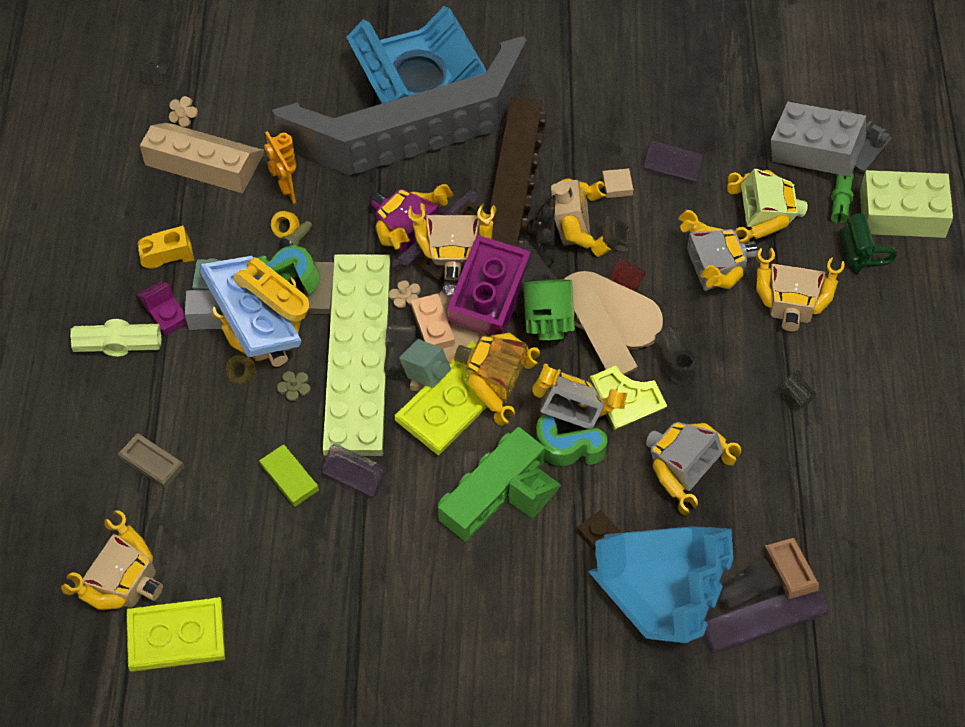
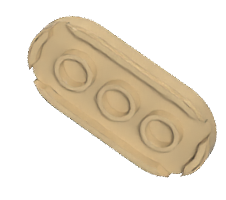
[564,271,663,350]

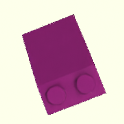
[447,235,531,336]

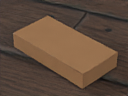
[765,538,819,599]

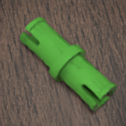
[831,173,854,224]

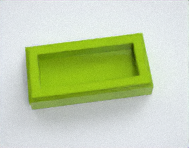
[259,444,319,507]

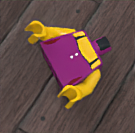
[371,184,454,255]

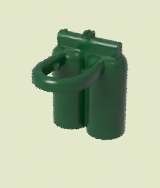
[839,213,897,273]

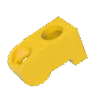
[137,226,194,269]

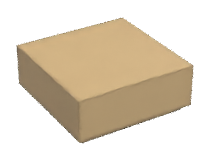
[602,168,633,198]

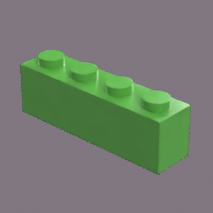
[438,427,545,542]

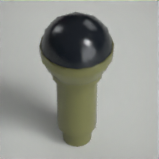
[280,221,312,249]

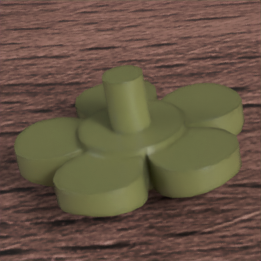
[277,371,311,401]

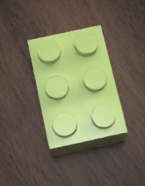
[860,170,953,238]

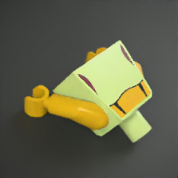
[727,168,807,244]

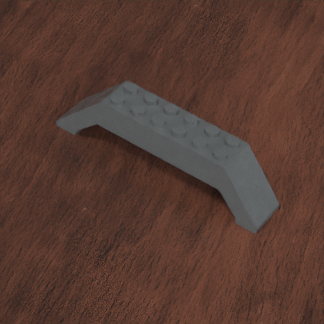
[272,36,526,176]

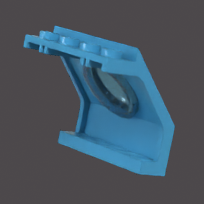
[346,6,487,104]

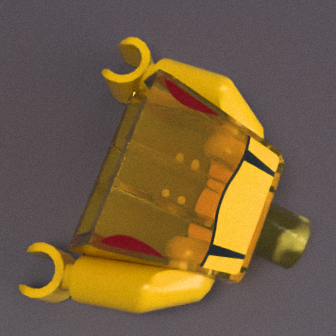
[454,333,540,426]

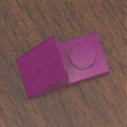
[137,281,187,336]

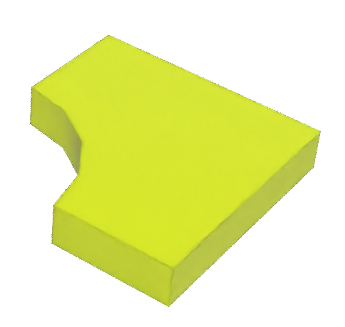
[589,366,667,431]

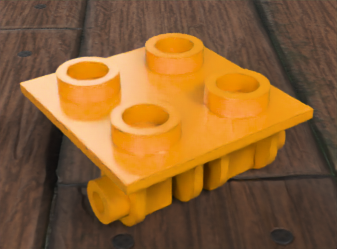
[264,131,297,204]

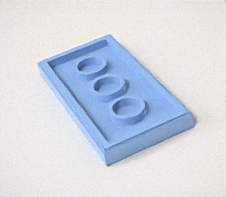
[199,256,302,357]

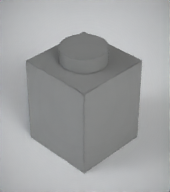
[185,290,224,330]

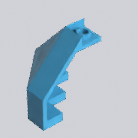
[588,526,733,643]

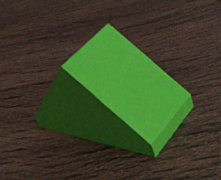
[509,468,561,519]

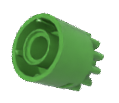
[523,280,575,340]

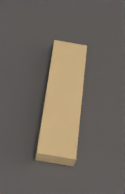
[568,271,638,376]

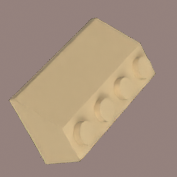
[140,123,264,193]

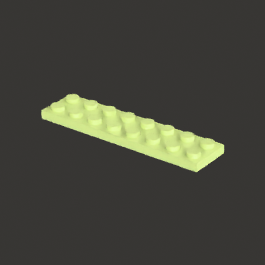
[323,255,391,456]

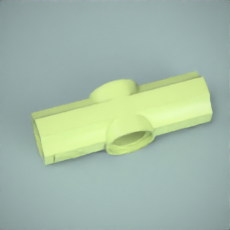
[70,319,162,357]

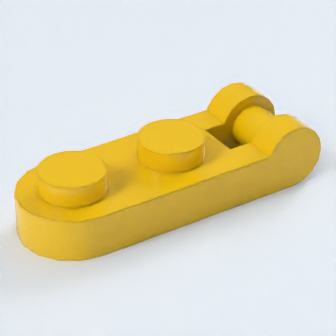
[233,257,309,321]

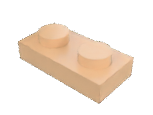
[411,293,455,348]

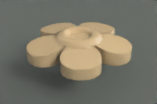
[169,96,198,127]
[389,281,421,308]

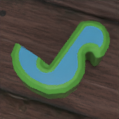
[258,245,320,295]
[536,413,608,467]

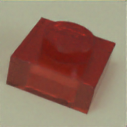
[609,259,646,292]

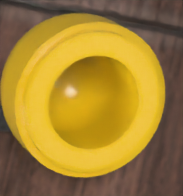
[271,211,300,238]

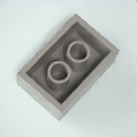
[771,102,866,177]

